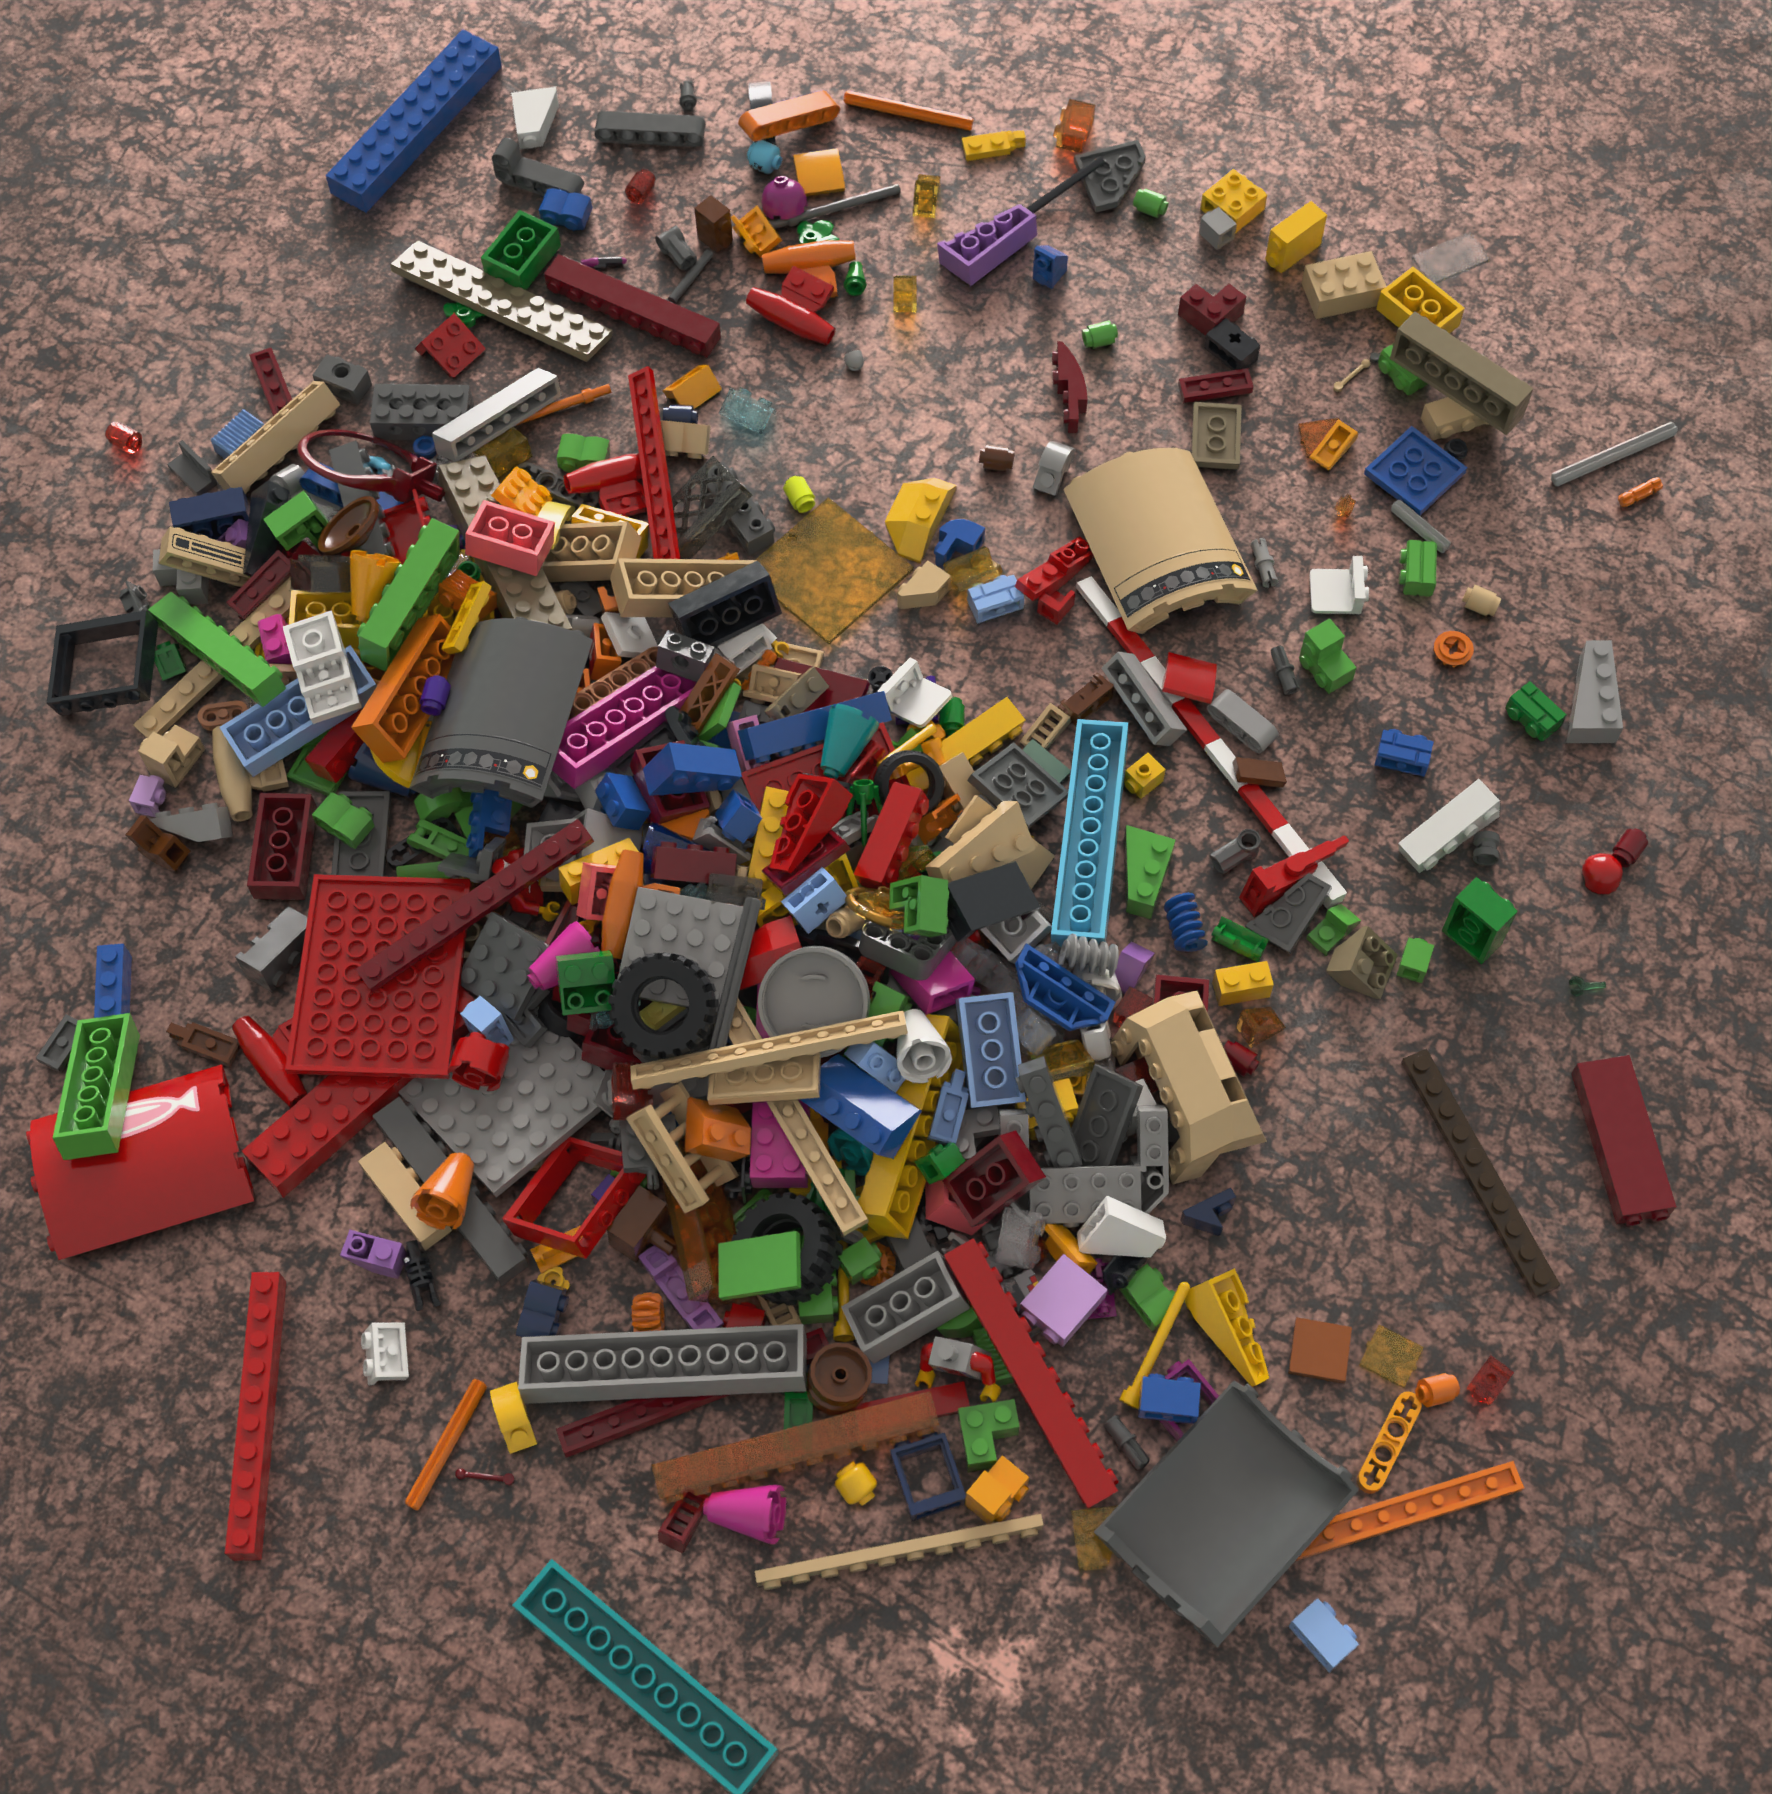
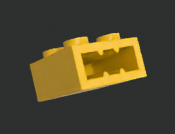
[1200,169,1267,234]

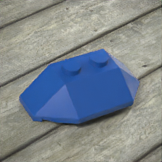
[1015,943,1116,1031]

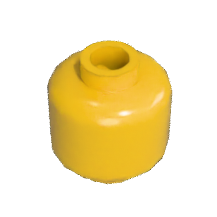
[835,1461,877,1506]

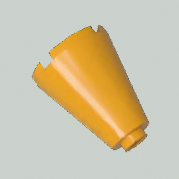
[350,550,401,622]

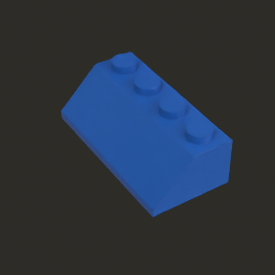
[799,1054,921,1159]

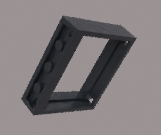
[46,610,158,715]

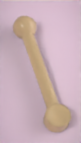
[1333,359,1370,392]

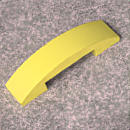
[538,501,575,549]

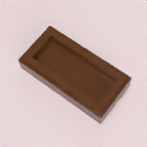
[1232,757,1287,788]

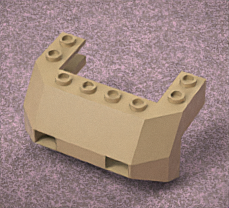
[1110,991,1267,1184]

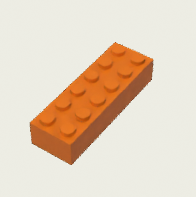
[351,614,455,763]

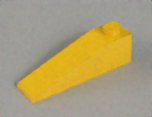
[1185,1268,1269,1387]

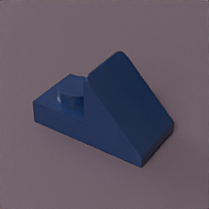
[1180,1187,1236,1236]

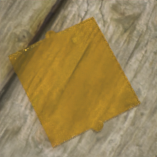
[1359,1324,1424,1388]

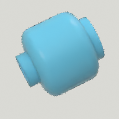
[747,140,782,174]

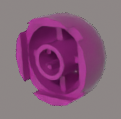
[761,176,808,220]

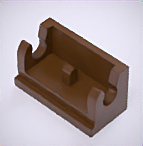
[1058,673,1114,727]

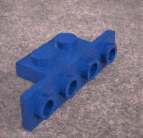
[466,789,512,858]

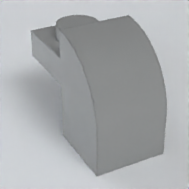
[1033,441,1076,496]

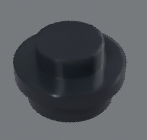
[1444,438,1468,461]

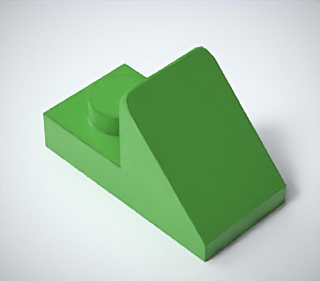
[1306,904,1361,956]

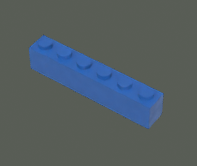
[738,691,892,763]

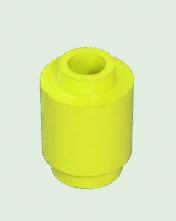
[783,476,815,513]

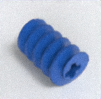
[1164,893,1208,952]

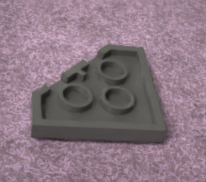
[1074,140,1146,212]

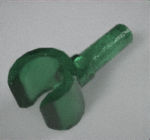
[1569,976,1606,996]

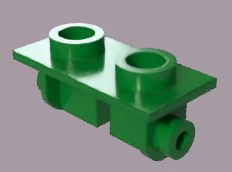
[1211,916,1269,962]

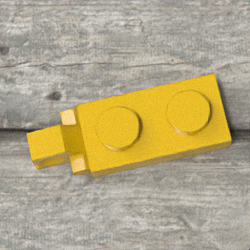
[962,131,1026,161]

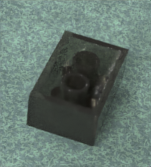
[290,554,351,592]

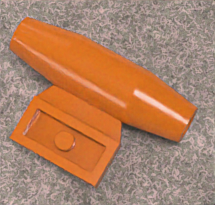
[762,240,856,298]
[601,849,681,960]

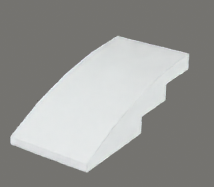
[283,611,362,724]

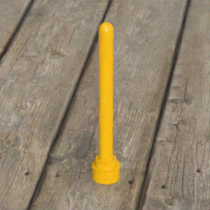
[833,1240,856,1342]
[1119,1282,1190,1410]

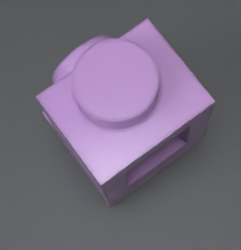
[129,775,166,817]

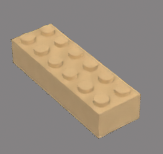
[610,558,757,617]

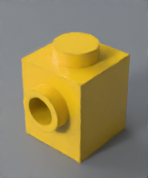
[1124,753,1166,799]

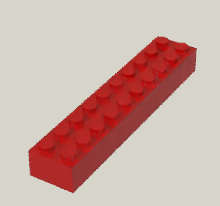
[242,985,475,1198]

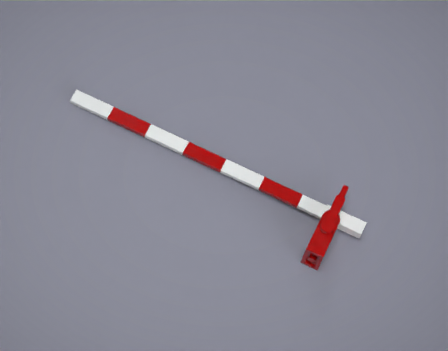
[1075,576,1349,917]

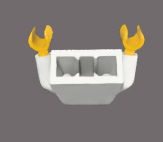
[714,623,789,692]

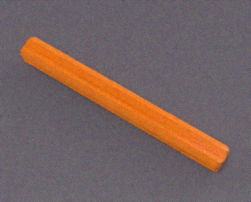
[405,1379,487,1510]

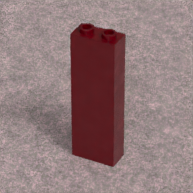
[1571,1055,1677,1226]

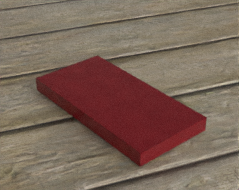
[762,658,870,713]

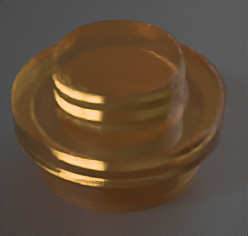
[1335,494,1356,518]

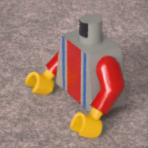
[915,1336,1001,1403]

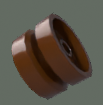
[806,1342,872,1416]

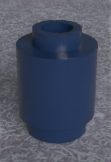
[663,405,698,424]

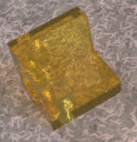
[893,276,917,312]

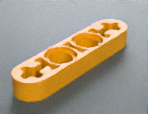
[1357,1392,1422,1494]

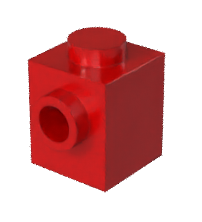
[722,1302,767,1328]

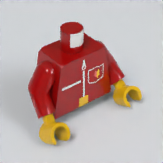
[492,847,560,922]

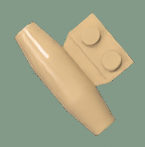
[212,725,289,822]

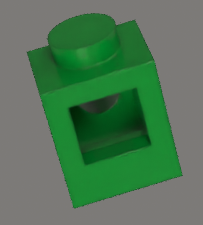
[914,1142,966,1185]

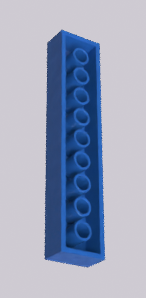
[325,29,502,213]

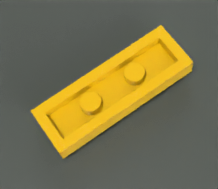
[441,581,492,654]

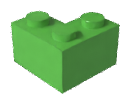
[264,490,329,551]
[1299,618,1357,694]
[889,875,949,937]
[958,1399,1020,1473]

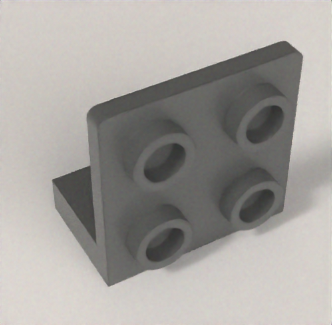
[437,837,506,883]

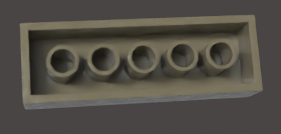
[1390,312,1534,436]

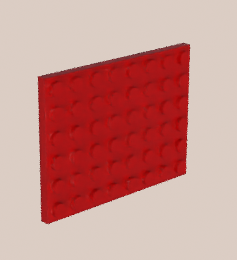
[285,874,472,1079]

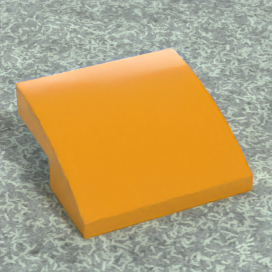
[793,149,845,196]

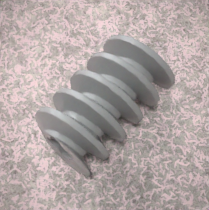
[1058,934,1119,978]

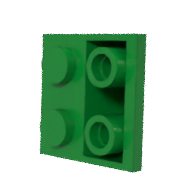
[555,950,615,1015]

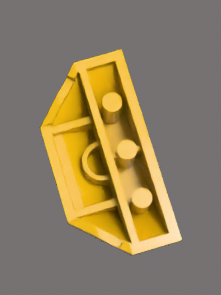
[885,478,957,564]

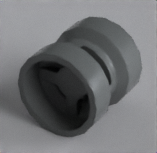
[1473,831,1500,866]

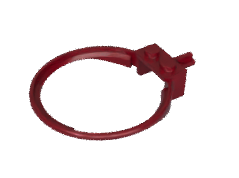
[297,429,446,503]

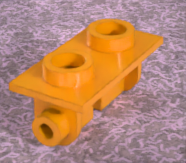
[530,1226,583,1274]

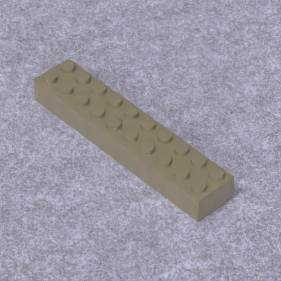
[438,455,572,631]

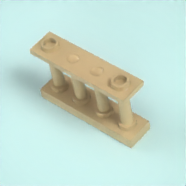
[626,1082,739,1213]

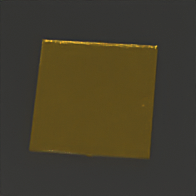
[755,497,914,644]

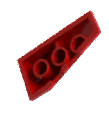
[769,773,853,874]

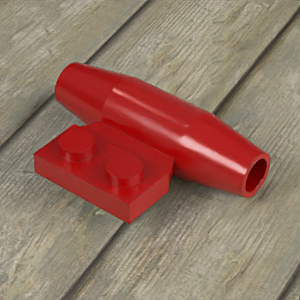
[746,266,836,345]
[564,453,647,517]
[232,1016,307,1108]

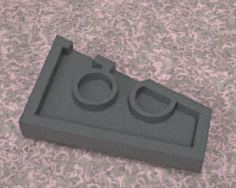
[1245,873,1332,954]

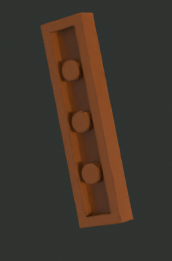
[679,653,741,737]

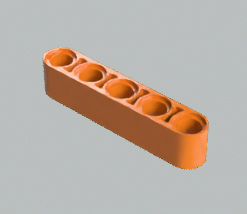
[738,91,840,141]

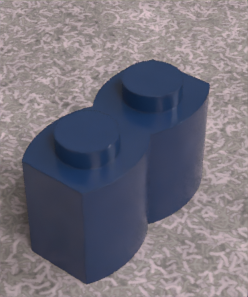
[516,1280,569,1337]

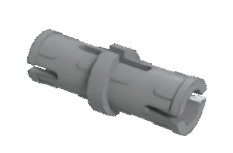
[1251,538,1278,588]

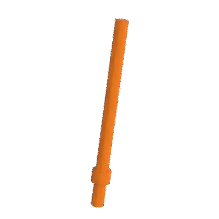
[515,384,612,426]

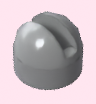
[844,350,864,371]

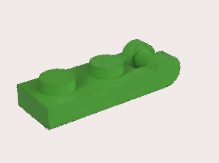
[406,819,478,859]

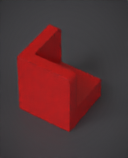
[1037,590,1076,625]

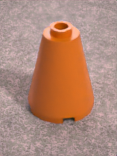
[410,1152,474,1230]

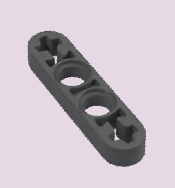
[517,462,600,510]

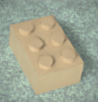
[1302,251,1386,319]

